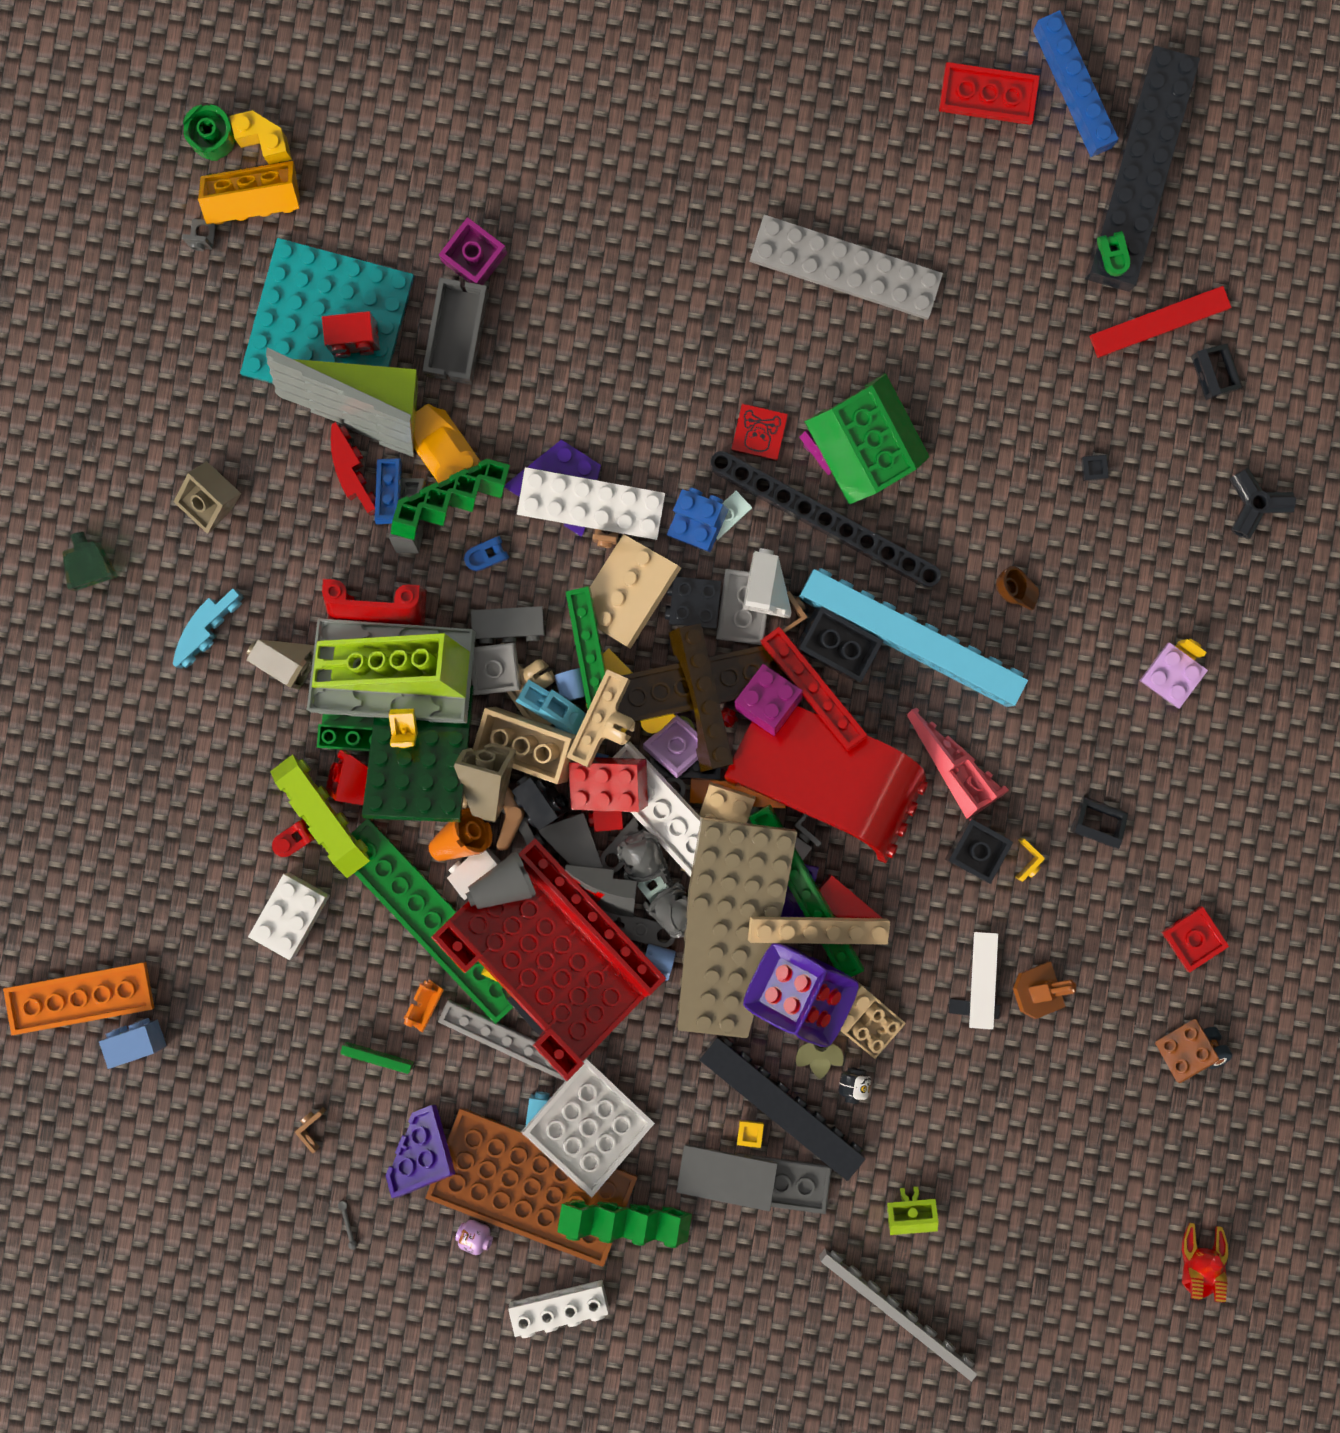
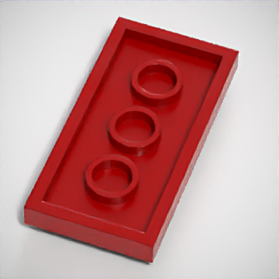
[938,62,1040,125]

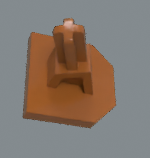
[1013,962,1077,1019]

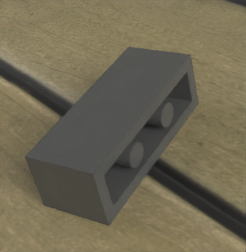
[471,606,545,644]

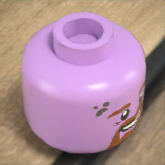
[456,1220,493,1255]

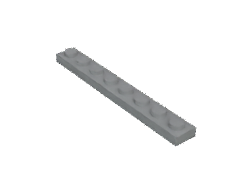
[819,1248,977,1382]

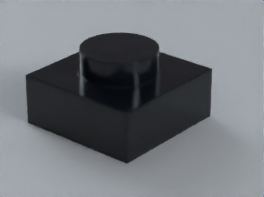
[1081,455,1109,481]

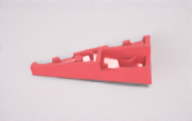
[907,708,1009,819]

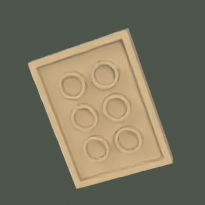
[590,534,681,649]

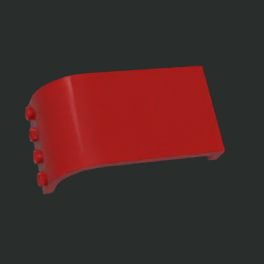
[724,706,928,863]

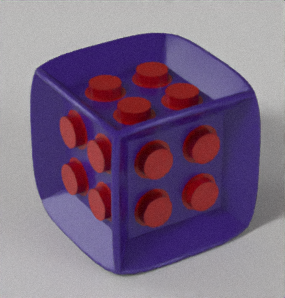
[743,943,859,1047]

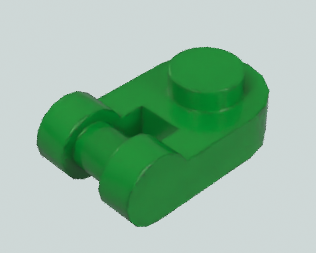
[1097,231,1130,277]

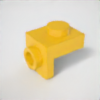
[389,709,418,748]

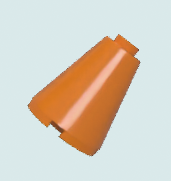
[429,808,492,861]

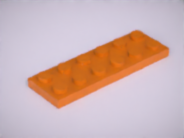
[3,962,154,1036]

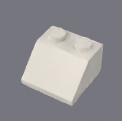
[447,848,501,900]

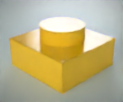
[737,1120,764,1148]

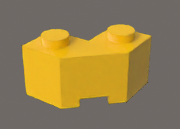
[229,110,292,165]

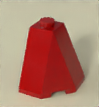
[325,749,368,805]

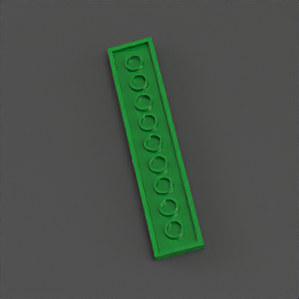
[351,819,513,1024]

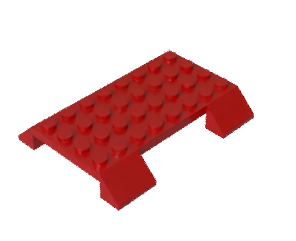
[431,839,667,1081]

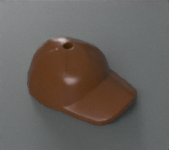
[996,566,1039,610]

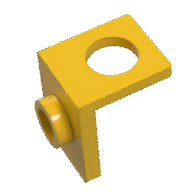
[1175,639,1207,661]
[1015,838,1045,882]

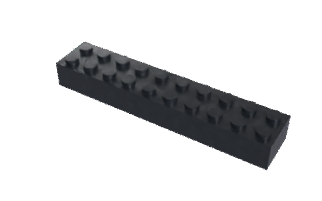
[1084,46,1200,292]

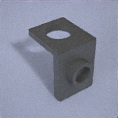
[182,219,216,251]
[793,813,822,847]

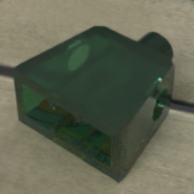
[62,532,118,591]

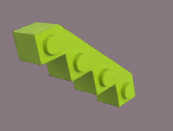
[270,754,370,878]

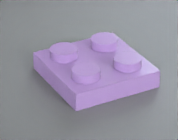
[1139,642,1208,709]
[643,715,698,778]

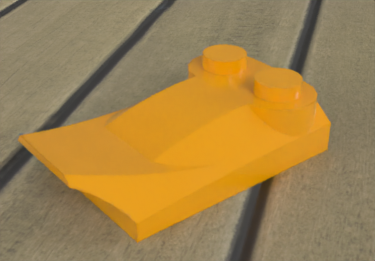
[413,404,480,483]

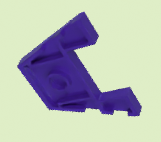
[504,440,601,537]

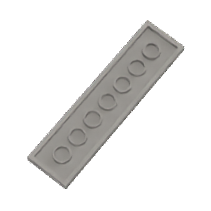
[749,214,943,320]

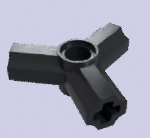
[1229,468,1296,539]

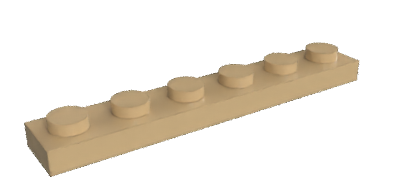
[748,916,890,944]

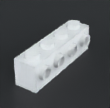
[508,1280,609,1338]

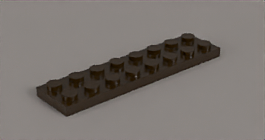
[618,639,794,722]

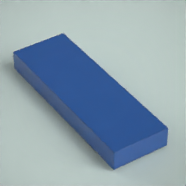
[375,458,402,524]

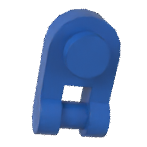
[464,536,509,572]

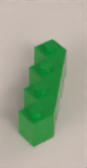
[391,459,510,540]
[557,1200,692,1248]

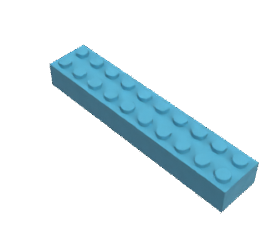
[799,568,1028,707]

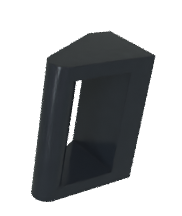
[1191,343,1243,401]
[1070,796,1128,849]

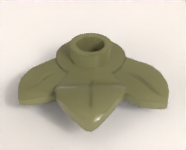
[796,1042,843,1079]

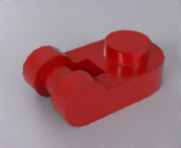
[272,819,315,857]

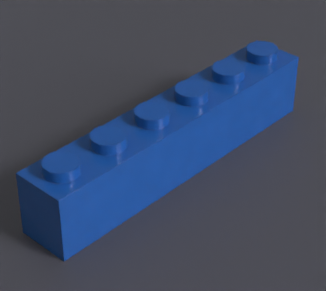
[1033,10,1118,157]

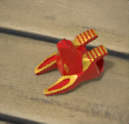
[1182,1223,1228,1302]

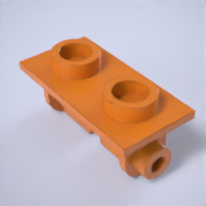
[404,980,444,1032]

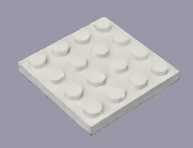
[521,1059,655,1197]

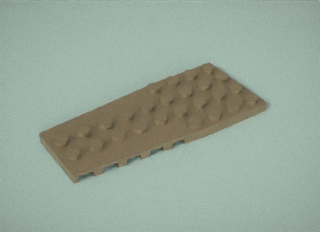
[676,817,797,1038]

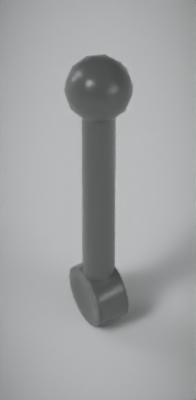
[338,1200,358,1250]

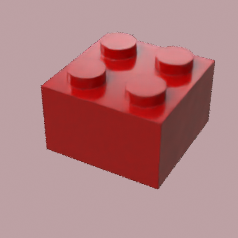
[322,311,380,358]

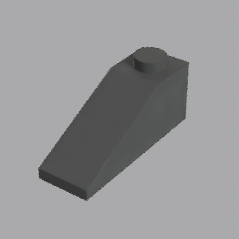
[389,478,425,554]

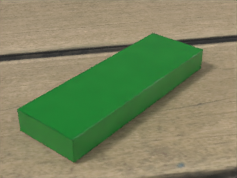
[340,1042,414,1074]

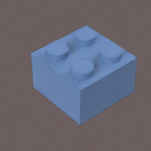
[99,1018,166,1069]

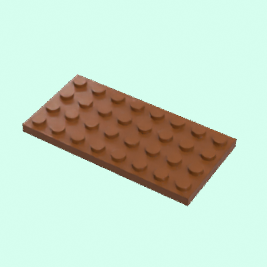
[425,1107,638,1267]

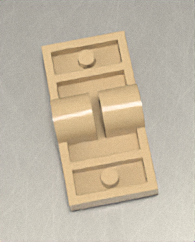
[681,782,756,872]

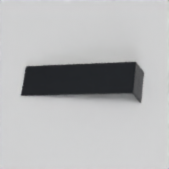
[948,999,1001,1019]

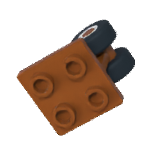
[1155,1019,1233,1083]

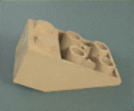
[840,977,906,1059]

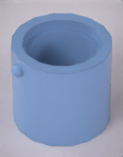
[554,668,585,701]
[645,943,676,981]

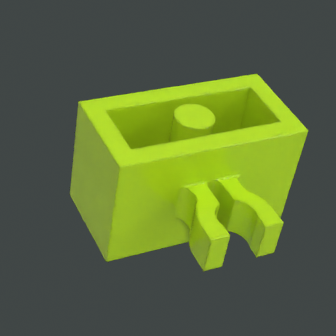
[887,1187,939,1235]

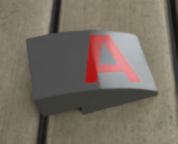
[565,865,637,917]

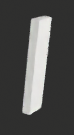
[969,932,998,1029]

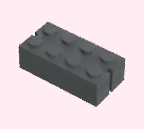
[423,278,489,385]

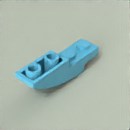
[173,589,244,668]
[516,680,586,735]

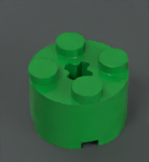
[183,104,236,161]

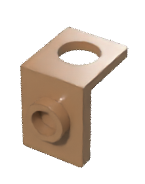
[593,529,619,548]
[783,591,807,633]
[295,1107,326,1154]

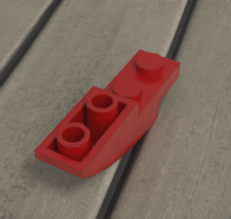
[331,422,376,516]

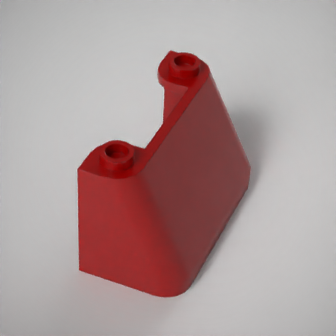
[322,579,427,626]

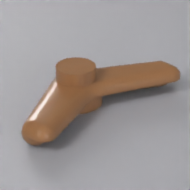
[496,787,525,850]

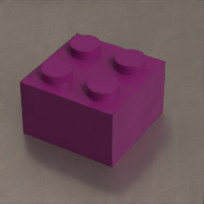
[439,217,507,285]
[735,664,802,736]

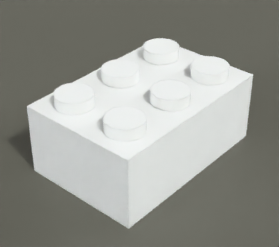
[248,873,330,960]

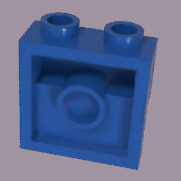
[667,487,729,552]

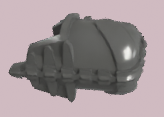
[617,831,673,886]
[642,882,688,938]

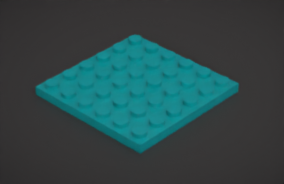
[240,238,415,384]

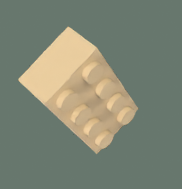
[473,707,576,784]

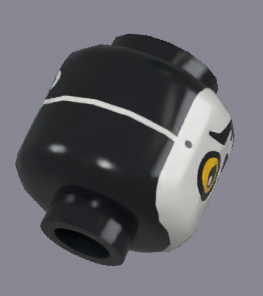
[838,1067,871,1104]

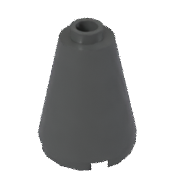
[465,852,536,909]

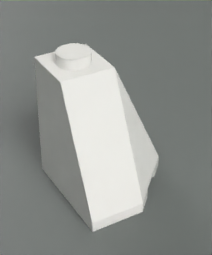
[742,548,791,618]

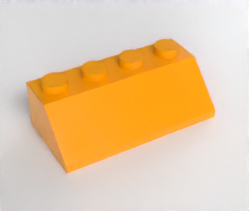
[198,161,300,225]

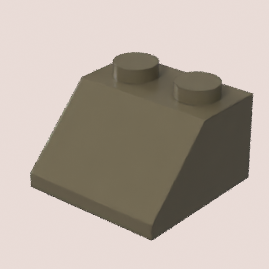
[174,461,241,534]

